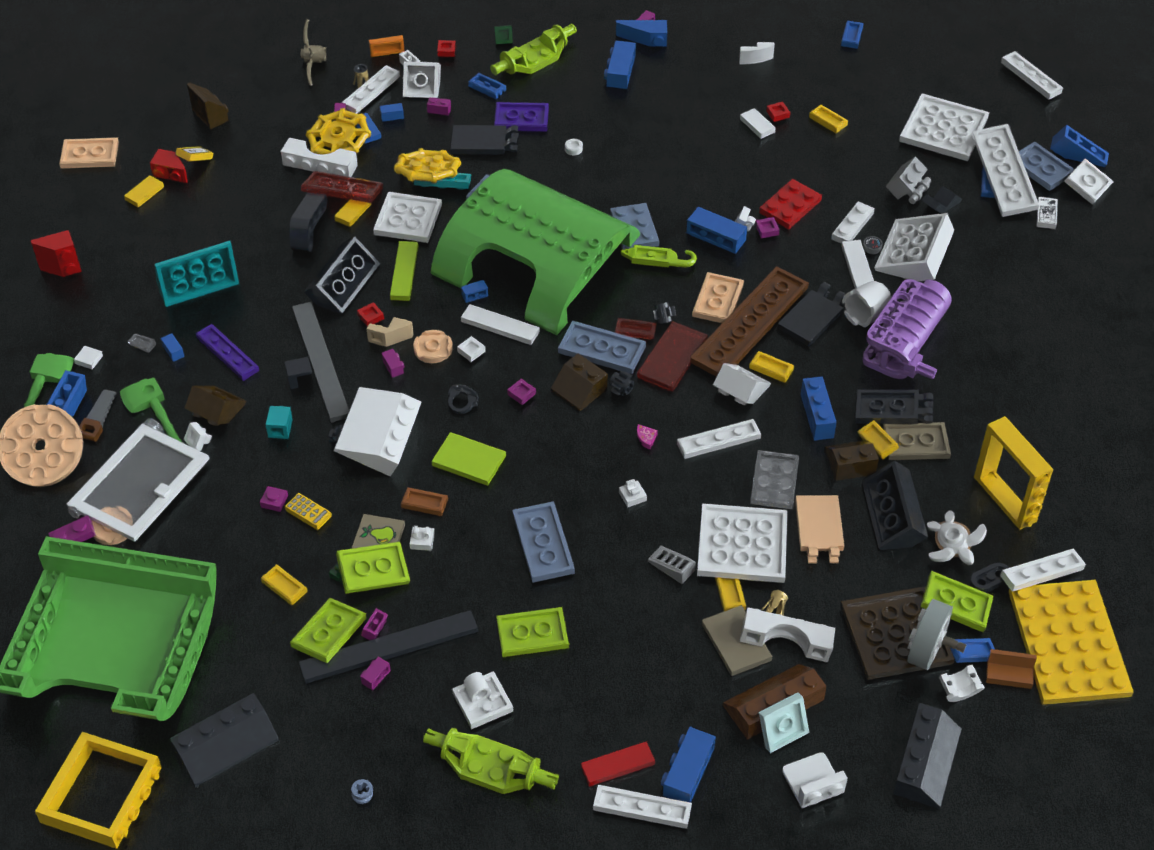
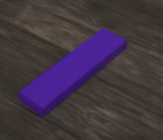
[196,324,259,381]

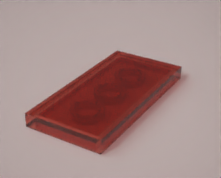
[301,171,383,203]
[637,321,708,391]

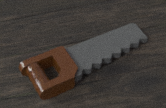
[79,390,116,442]

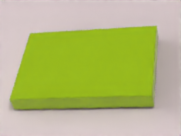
[432,432,506,486]
[336,542,410,594]
[920,571,993,632]
[290,598,366,663]
[496,607,569,657]

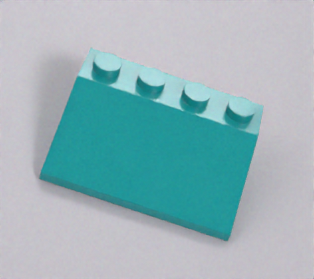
[155,241,239,307]

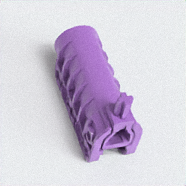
[863,279,952,379]

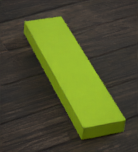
[390,241,418,301]

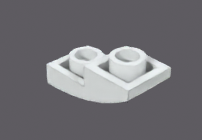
[739,42,774,64]

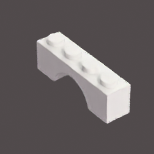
[281,138,358,179]
[740,608,835,662]

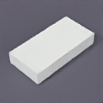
[740,108,776,139]

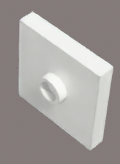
[1064,159,1113,205]

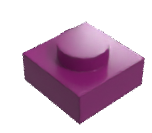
[755,217,779,238]
[507,379,536,405]
[260,486,288,512]

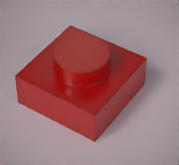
[437,40,456,57]
[766,102,790,122]
[357,302,384,327]

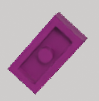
[49,515,96,542]

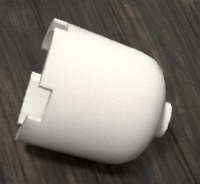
[842,281,892,327]

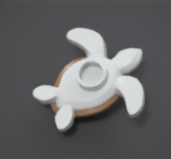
[927,511,987,565]

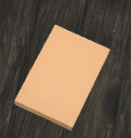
[60,138,119,168]
[692,272,744,323]

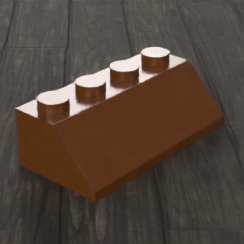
[722,664,826,740]

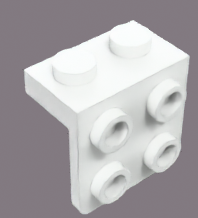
[782,753,847,808]

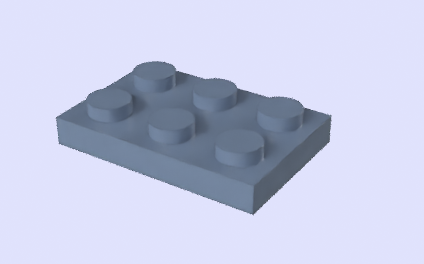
[1019,142,1075,191]
[610,203,659,250]

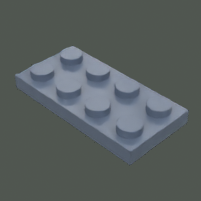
[558,321,646,374]
[512,501,575,582]

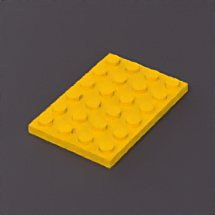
[1009,580,1133,705]

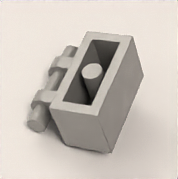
[886,156,931,204]

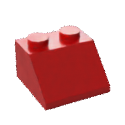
[31,230,82,277]

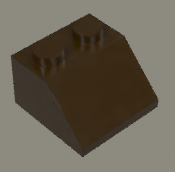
[187,83,229,129]
[551,353,608,411]
[185,386,246,426]
[824,440,879,481]

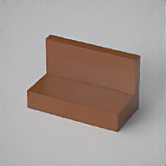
[986,649,1037,689]

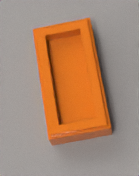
[369,35,405,57]

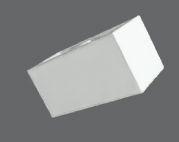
[399,50,420,66]

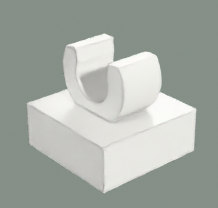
[735,206,756,231]
[184,422,212,451]
[619,479,647,508]
[410,526,434,551]

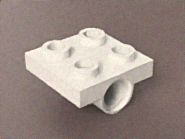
[452,671,513,729]

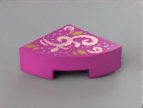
[637,424,657,449]

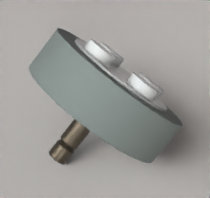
[907,599,967,670]

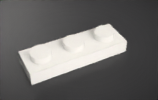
[831,202,874,244]

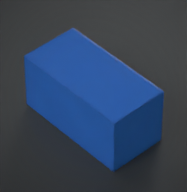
[380,103,404,122]
[461,280,488,303]
[161,333,185,362]

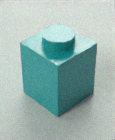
[266,406,293,439]

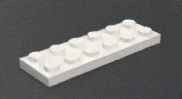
[972,124,1039,217]

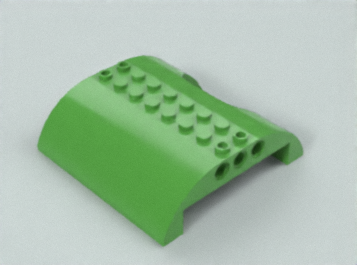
[431,169,640,335]
[0,536,216,721]

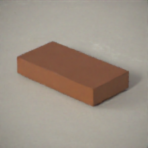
[401,487,448,516]

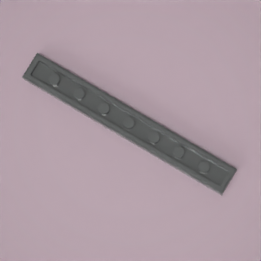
[292,302,349,423]

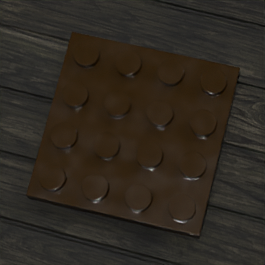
[840,586,955,680]

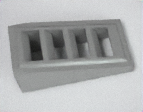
[648,546,696,584]

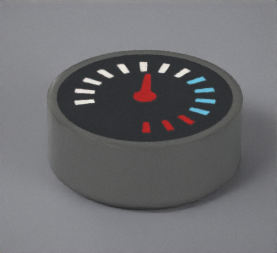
[863,236,882,254]

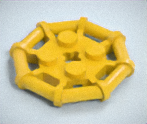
[306,108,371,155]
[394,148,461,183]

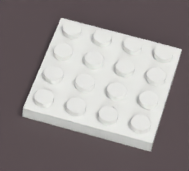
[899,94,989,161]
[697,504,787,583]

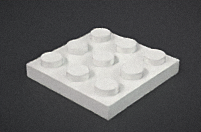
[373,192,442,243]

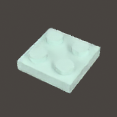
[759,692,809,753]

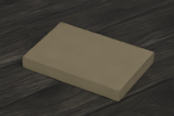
[883,422,951,460]
[702,605,772,676]

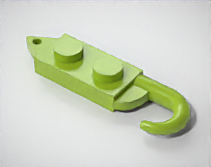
[621,245,697,267]

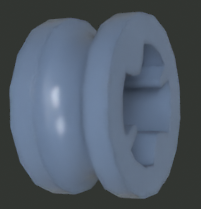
[351,779,373,804]

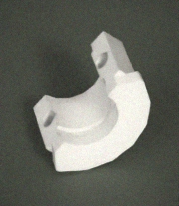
[939,665,984,702]

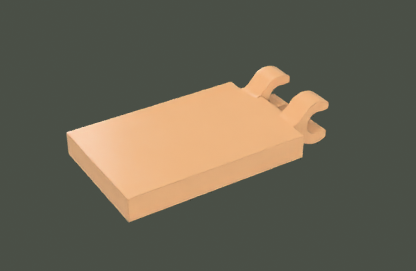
[795,495,844,563]

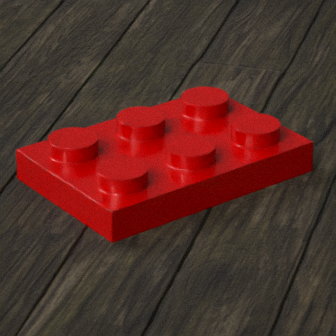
[759,179,822,229]

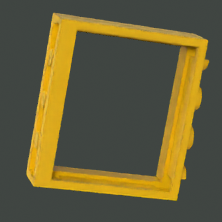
[974,416,1053,530]
[35,732,162,849]

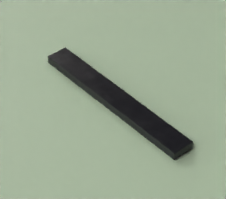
[299,610,478,684]

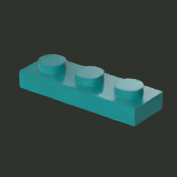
[414,173,471,190]

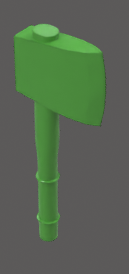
[24,353,74,407]
[120,378,181,453]

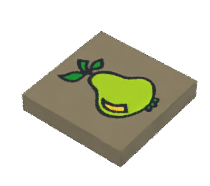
[352,514,405,549]

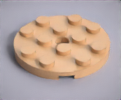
[0,404,83,487]

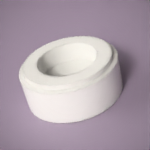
[565,139,583,155]

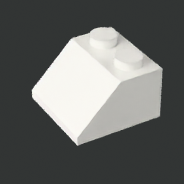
[403,62,441,98]
[713,363,771,405]

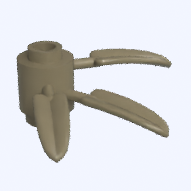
[301,19,326,86]

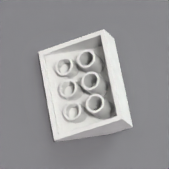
[874,213,954,281]
[334,387,421,476]

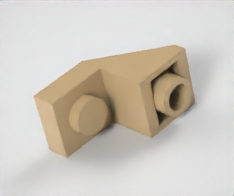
[367,317,413,347]

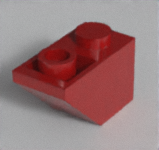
[150,149,188,183]

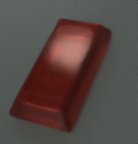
[615,318,656,339]

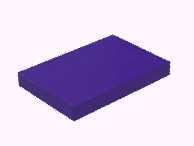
[494,102,549,131]

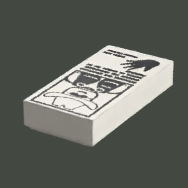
[1037,197,1057,229]

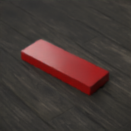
[581,742,655,787]

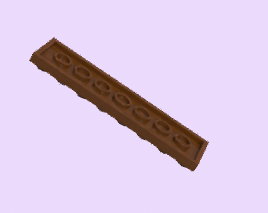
[690,266,809,377]

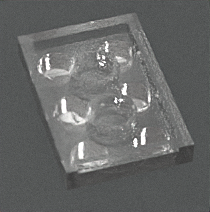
[750,450,799,509]

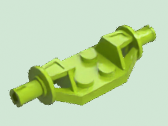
[490,24,577,75]
[423,728,559,794]

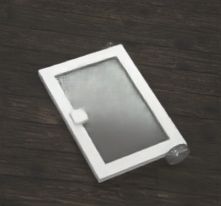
[67,418,209,542]

